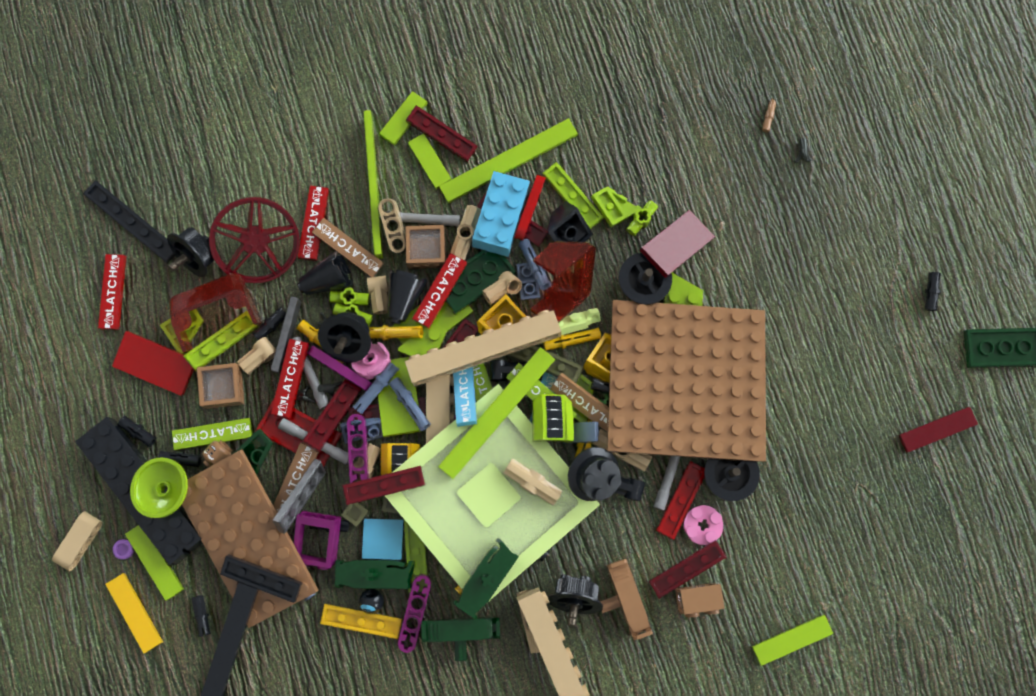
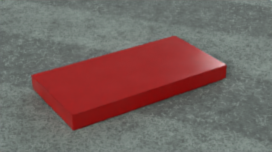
[112,331,194,396]
[255,398,342,467]

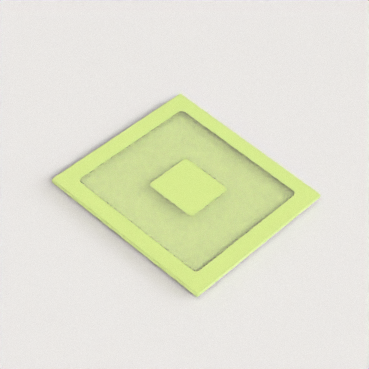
[385,384,600,604]

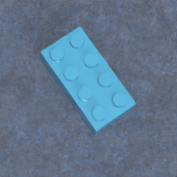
[472,171,530,257]

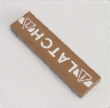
[312,218,384,277]
[550,373,609,432]
[273,443,318,513]

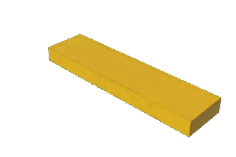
[105,573,163,653]
[320,604,403,639]

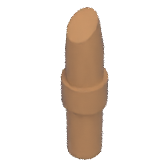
[762,98,776,132]

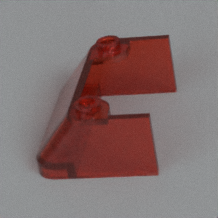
[531,241,596,323]
[169,273,262,352]

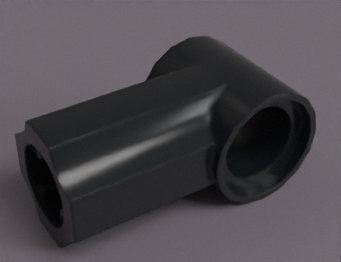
[490,360,526,382]
[615,477,645,502]

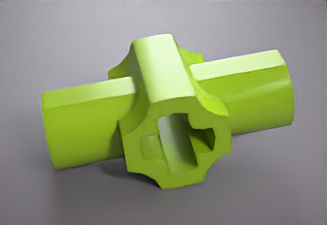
[626,200,658,237]
[330,288,370,306]
[333,303,373,327]

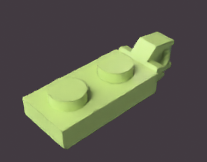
[557,308,601,335]

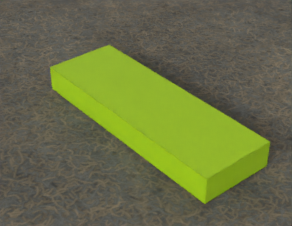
[379,91,428,146]
[408,133,452,190]

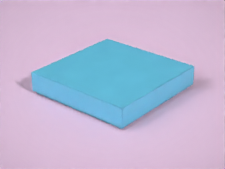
[362,519,404,560]

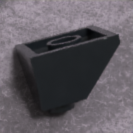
[547,201,593,258]

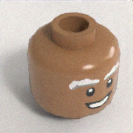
[202,440,232,468]

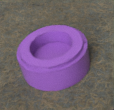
[113,539,134,559]

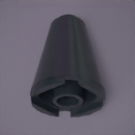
[297,251,353,295]
[387,270,427,325]

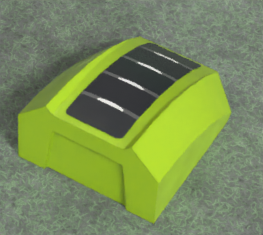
[532,394,574,443]

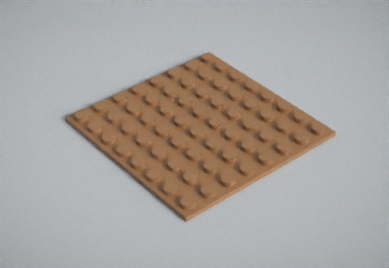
[607,300,766,462]

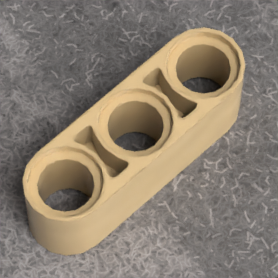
[378,199,406,253]
[52,511,103,572]

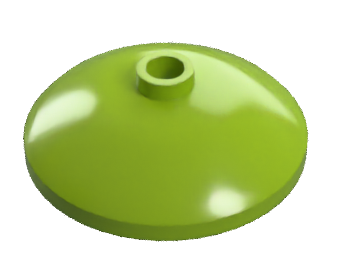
[130,457,188,518]

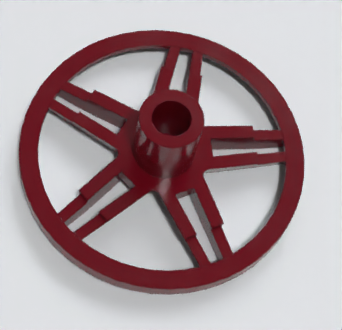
[209,197,300,283]

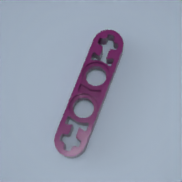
[307,345,372,391]
[347,414,369,483]
[398,574,431,653]

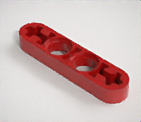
[514,175,546,241]

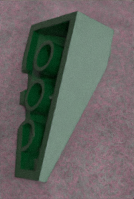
[233,428,273,475]

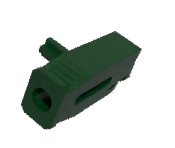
[453,538,519,620]
[335,560,415,589]
[421,617,500,661]

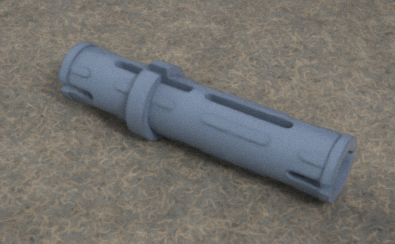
[519,239,551,290]
[353,362,400,414]
[389,377,431,431]

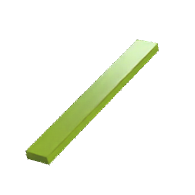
[363,110,384,259]
[439,118,578,204]
[438,347,556,479]

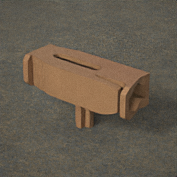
[600,559,653,640]

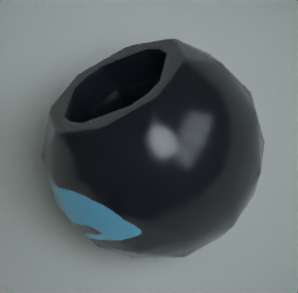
[359,589,384,614]

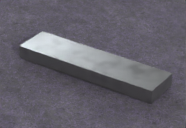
[271,296,302,374]
[273,459,326,534]

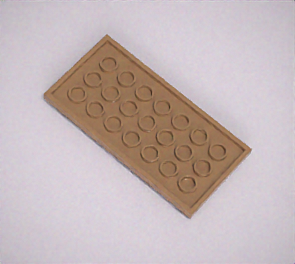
[182,449,318,628]

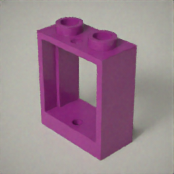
[294,511,341,570]

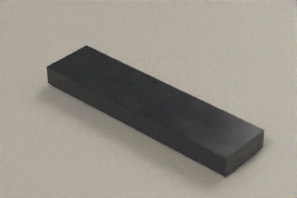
[220,554,302,603]

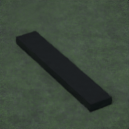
[83,180,175,264]
[201,582,259,696]

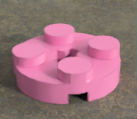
[351,342,391,380]
[683,505,723,545]

